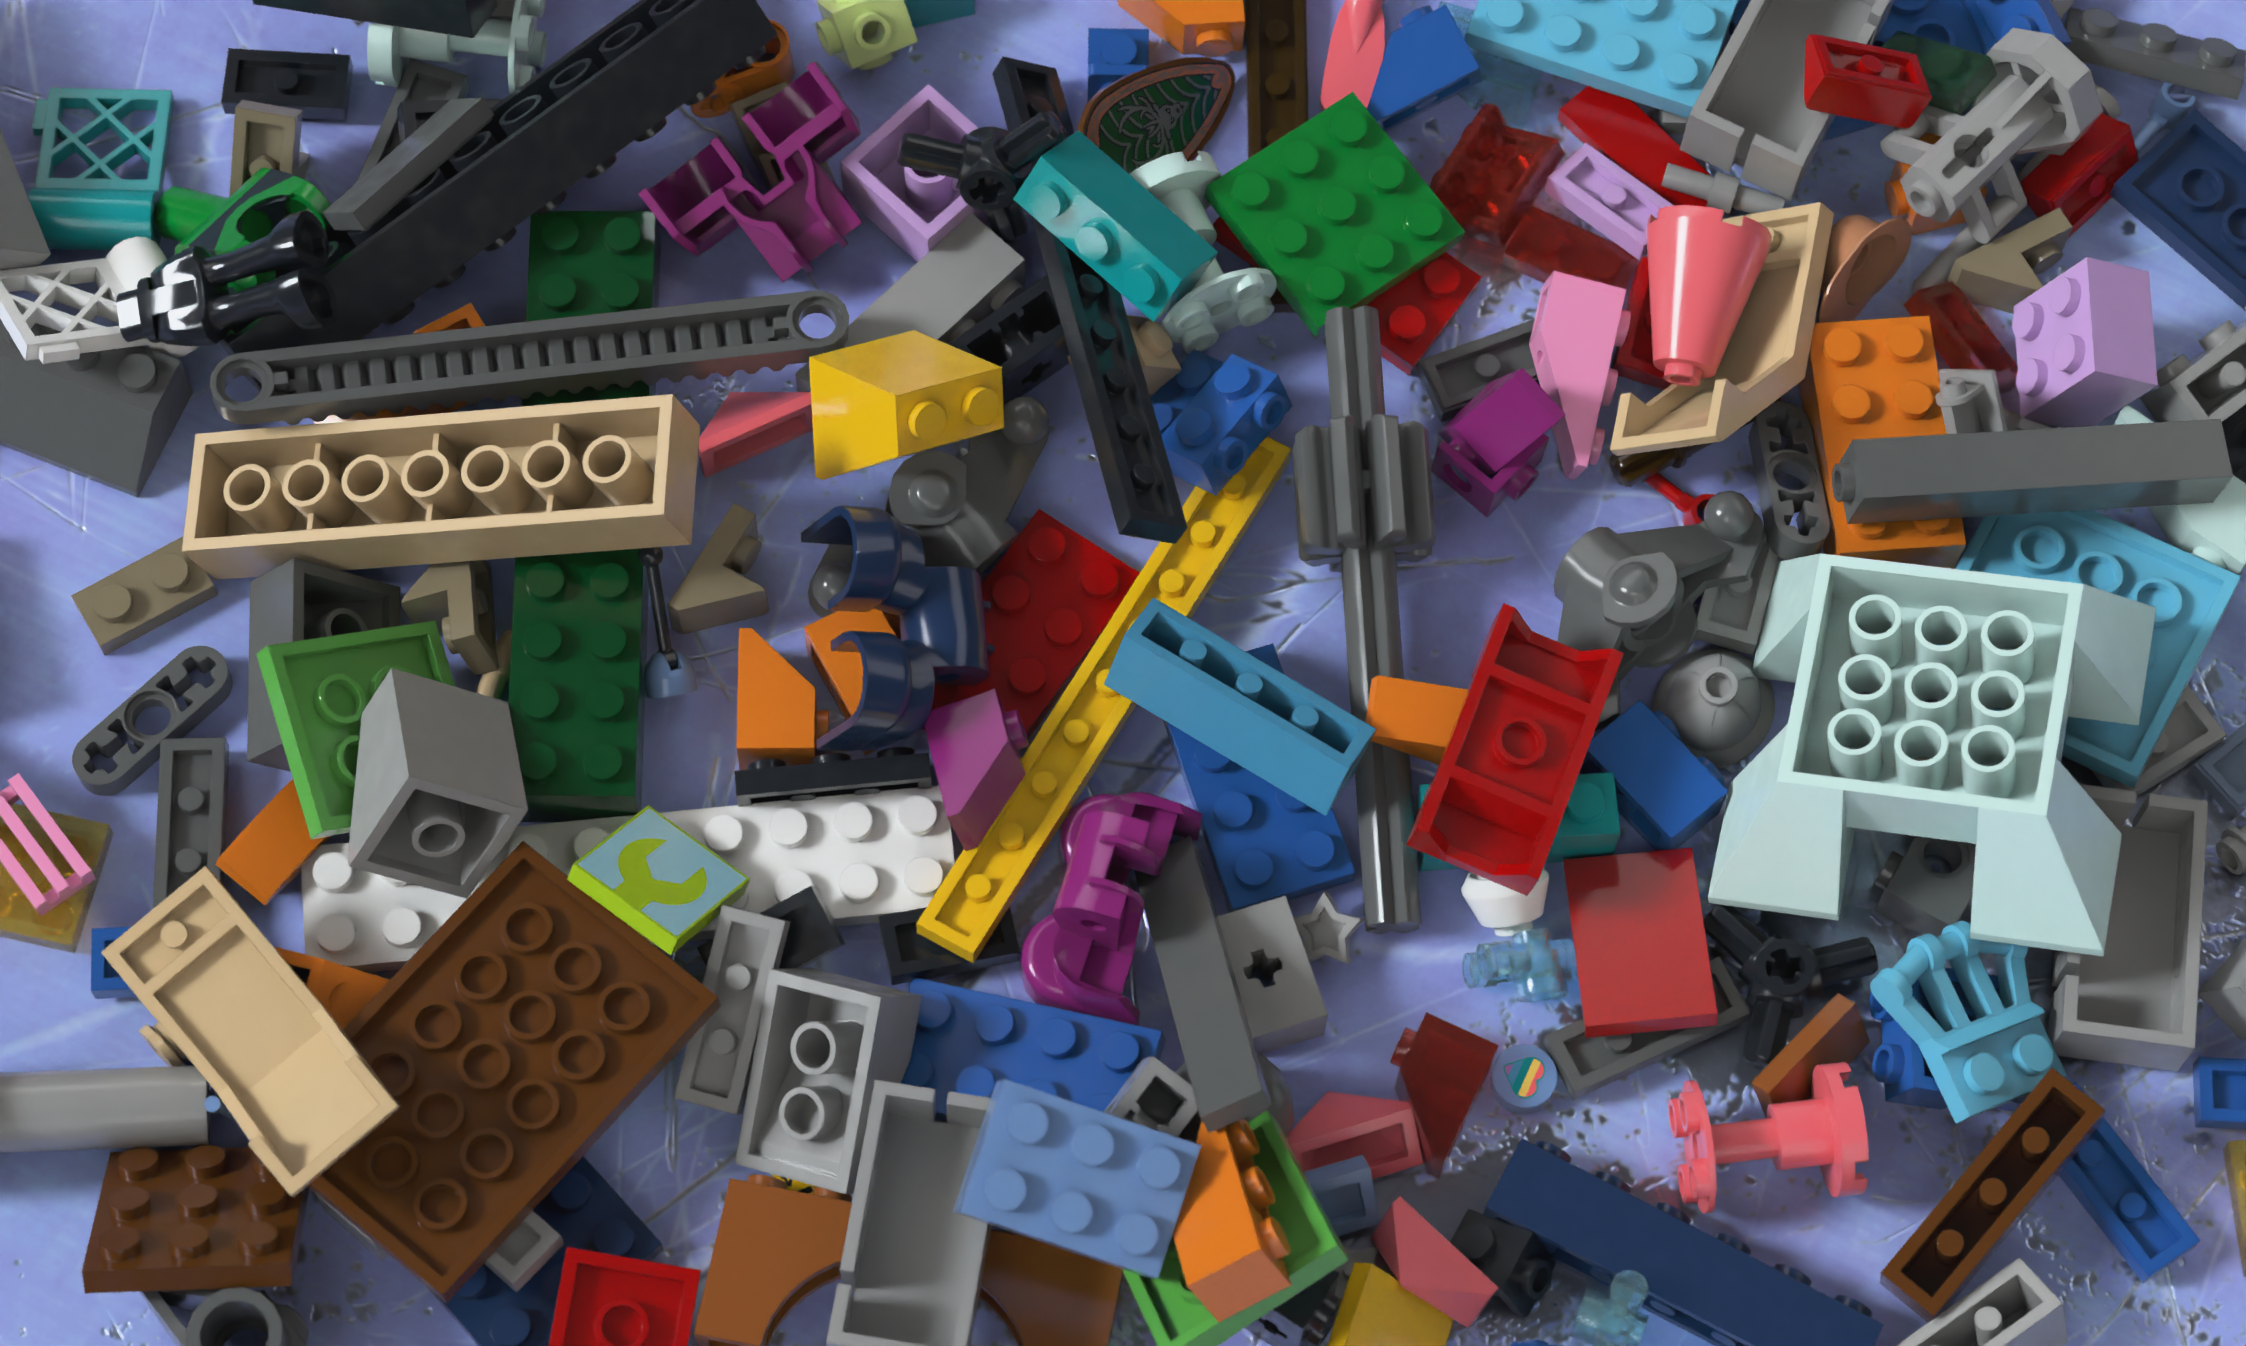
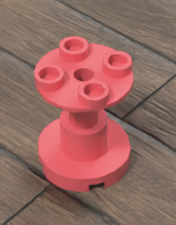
[1668,1062,1869,1214]

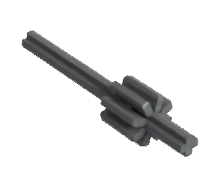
[1292,305,1436,934]

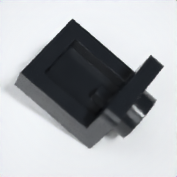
[1450,1209,1556,1317]

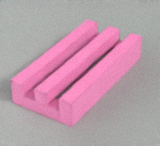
[0,773,96,917]

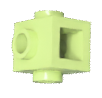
[815,0,918,70]

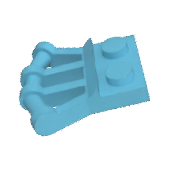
[1870,920,2068,1124]

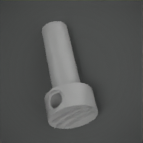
[0,1066,210,1153]

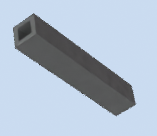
[1832,419,2233,524]

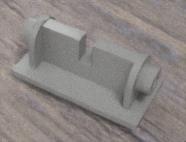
[1935,369,2008,434]

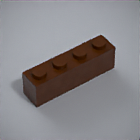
[1880,1068,2105,1323]

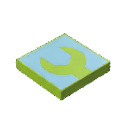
[567,805,750,956]

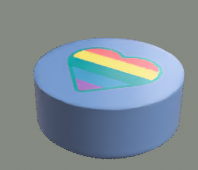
[1490,1044,1558,1114]

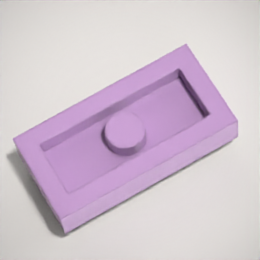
[1544,143,1674,261]

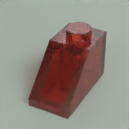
[1390,1012,1499,1178]

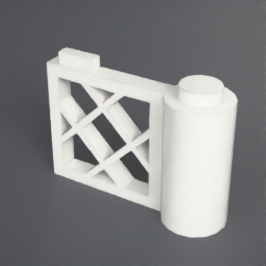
[0,237,198,364]

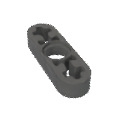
[1748,401,1830,560]
[72,646,233,796]

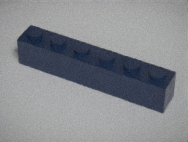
[1483,1138,1884,1346]

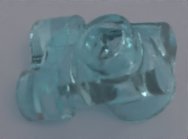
[1462,928,1576,1002]
[1569,1270,1649,1346]

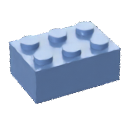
[953,1079,1201,1278]

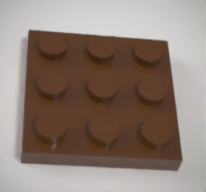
[82,1145,310,1294]

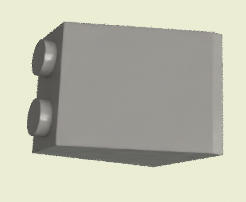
[348,668,528,899]

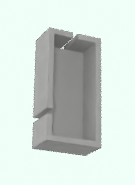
[1680,0,1895,201]
[2048,784,2208,1071]
[826,1080,992,1346]

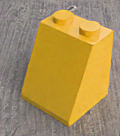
[809,330,1004,480]

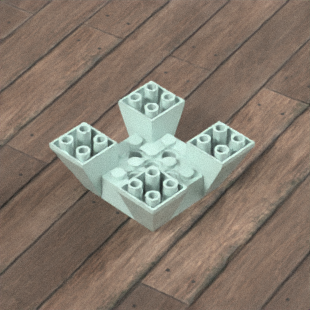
[1708,553,2156,957]

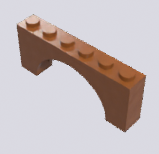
[694,1174,1124,1346]

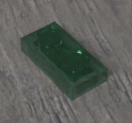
[1882,30,1997,115]

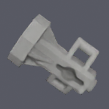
[1880,28,2103,244]

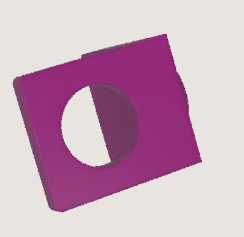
[1431,434,1549,518]

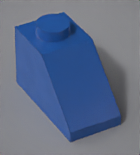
[1367,4,1482,132]

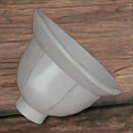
[1651,649,1775,769]

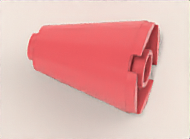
[1646,205,1772,387]

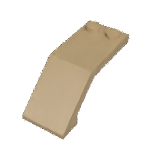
[1610,202,1834,456]
[101,866,400,1197]

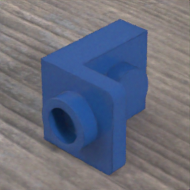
[1087,28,1149,103]

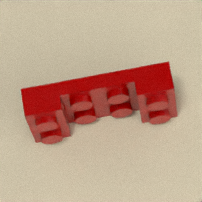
[1406,603,1624,896]

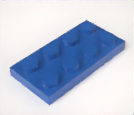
[1163,643,1356,912]
[900,977,1166,1121]

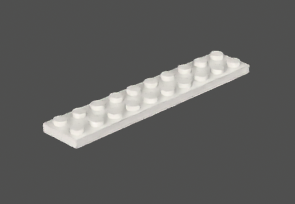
[301,786,955,973]

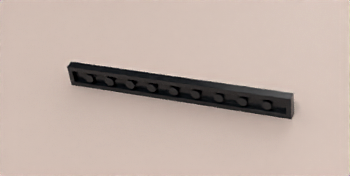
[992,56,1188,544]

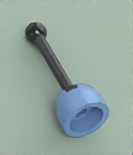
[638,547,697,698]

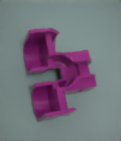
[638,61,863,282]
[1020,792,1202,1026]

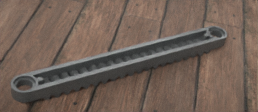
[210,290,849,425]

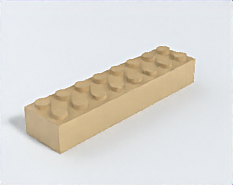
[182,394,700,580]

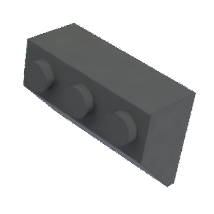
[0,319,193,498]
[247,558,400,772]

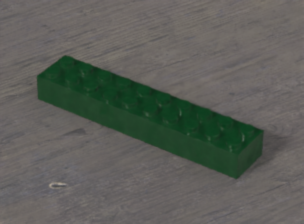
[508,211,661,822]

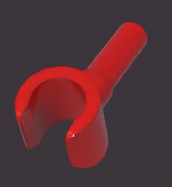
[1644,473,1715,526]

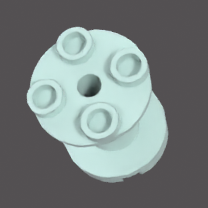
[367,0,547,94]
[1130,151,1277,354]

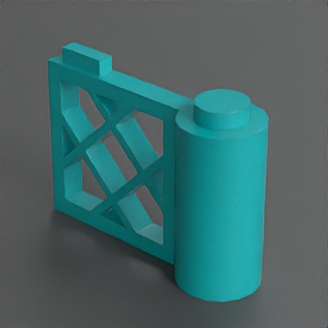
[28,88,174,250]

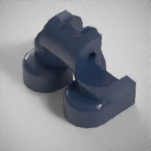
[801,505,995,751]

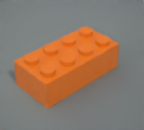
[1799,316,1966,569]

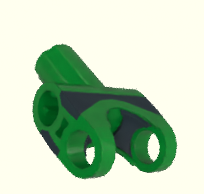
[155,168,332,294]

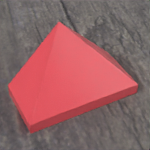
[698,392,813,478]
[1287,1091,1423,1179]
[1371,1196,1499,1328]

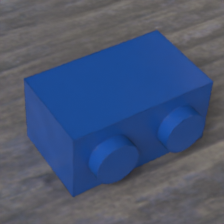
[1580,699,1728,851]

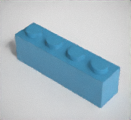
[1104,597,1376,816]

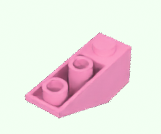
[1529,271,1631,480]

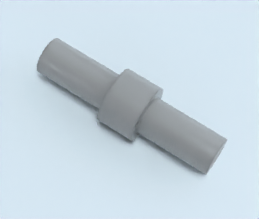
[1661,163,1786,214]

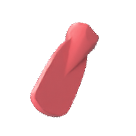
[1320,0,1385,110]

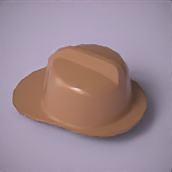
[1817,214,1912,323]

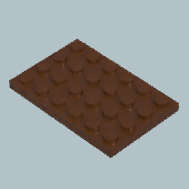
[307,841,721,1303]

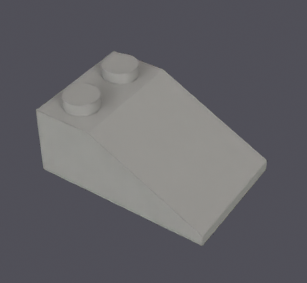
[735,968,922,1194]

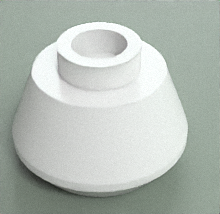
[1461,868,1549,936]

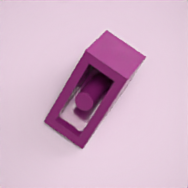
[1438,368,1565,476]
[924,689,1029,851]

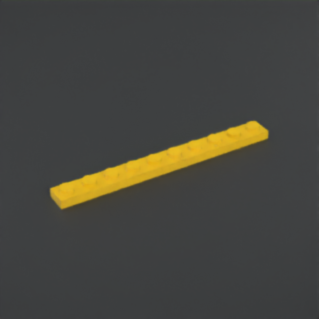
[916,436,1292,964]

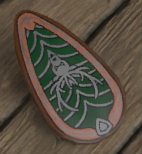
[1078,57,1235,174]

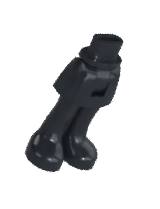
[116,211,338,346]

